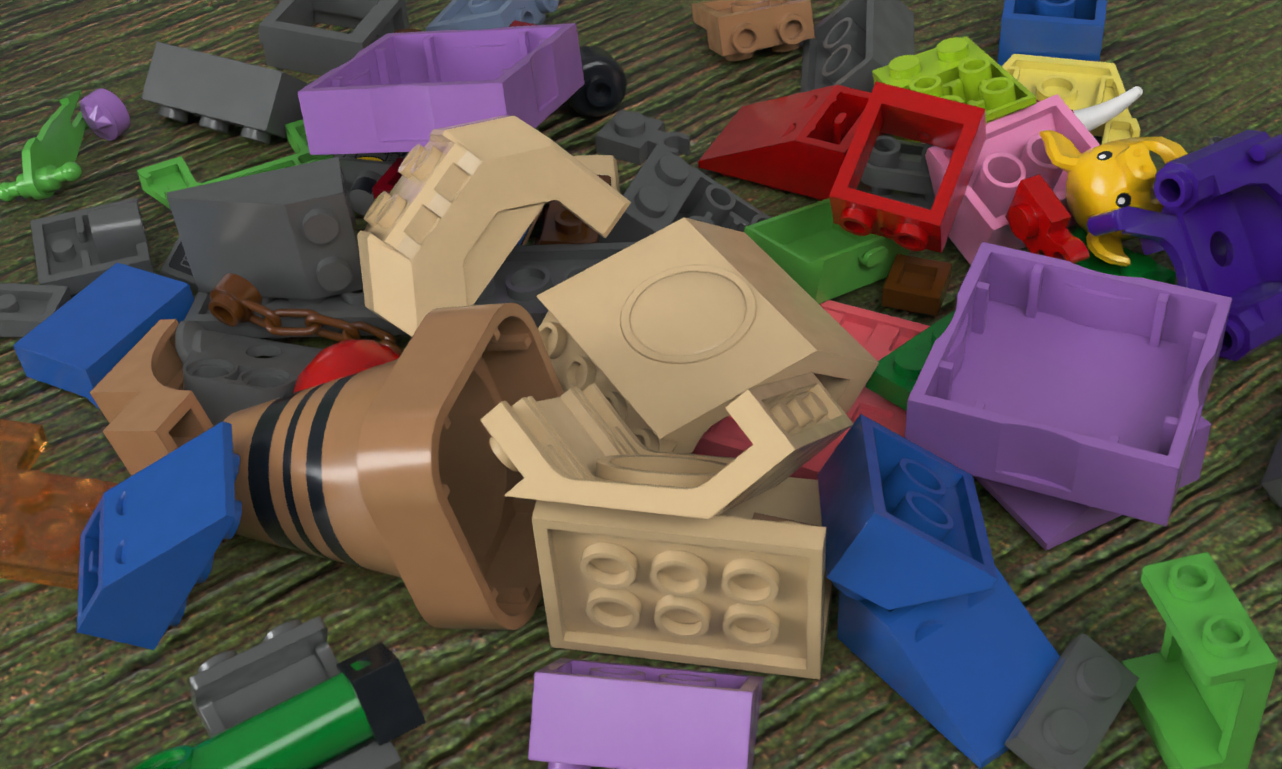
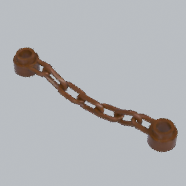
[208,273,404,356]

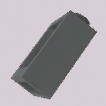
[259,0,409,76]

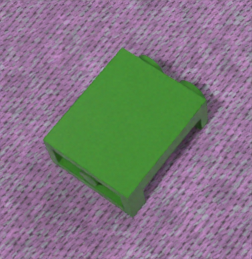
[1121,552,1278,769]

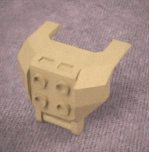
[357,115,631,337]

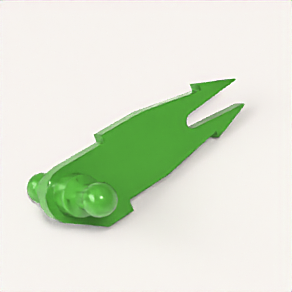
[0,89,89,202]

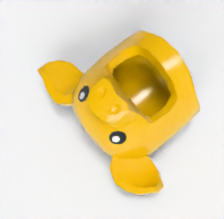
[1039,130,1188,267]

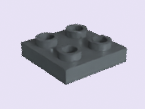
[30,197,154,297]

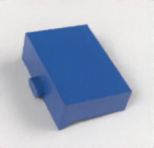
[13,262,194,410]

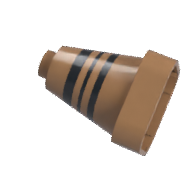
[223,303,564,630]

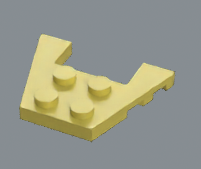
[986,54,1150,154]

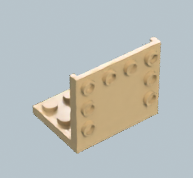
[531,477,834,680]

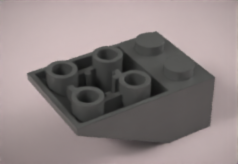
[599,143,772,243]

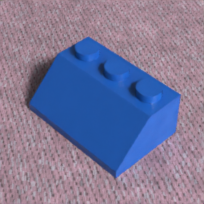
[817,414,998,610]

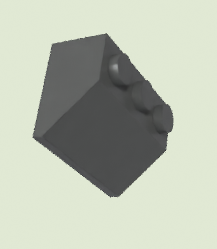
[800,0,914,93]
[141,42,308,145]

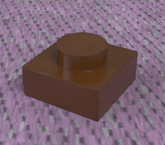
[882,254,952,316]

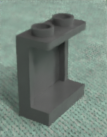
[189,616,401,769]

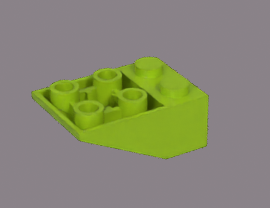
[872,36,1037,143]

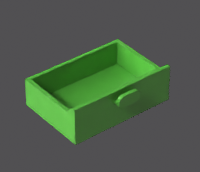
[744,198,910,304]

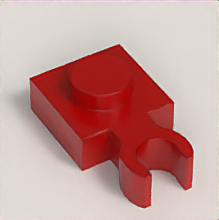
[1005,174,1090,264]

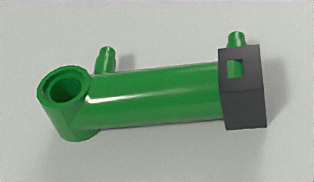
[132,642,426,769]

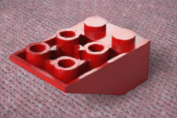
[698,84,883,201]

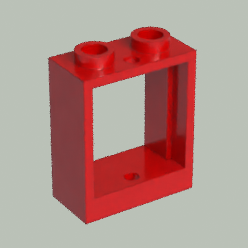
[829,81,986,253]

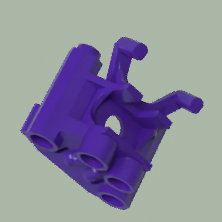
[1087,130,1282,361]

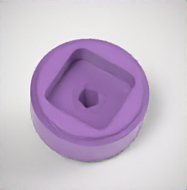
[80,88,130,141]

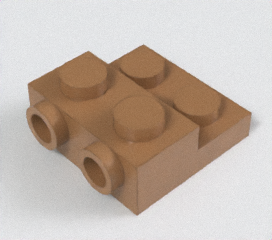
[691,0,815,61]

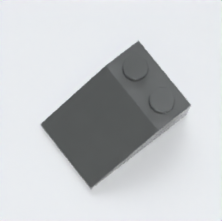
[167,157,363,300]

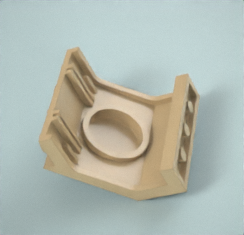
[536,217,879,454]
[480,372,854,519]

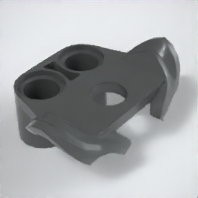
[175,321,323,426]

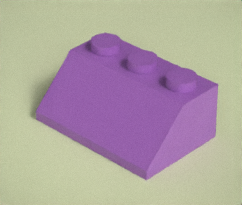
[528,658,764,769]

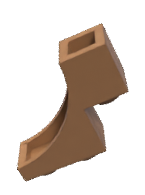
[89,319,214,476]

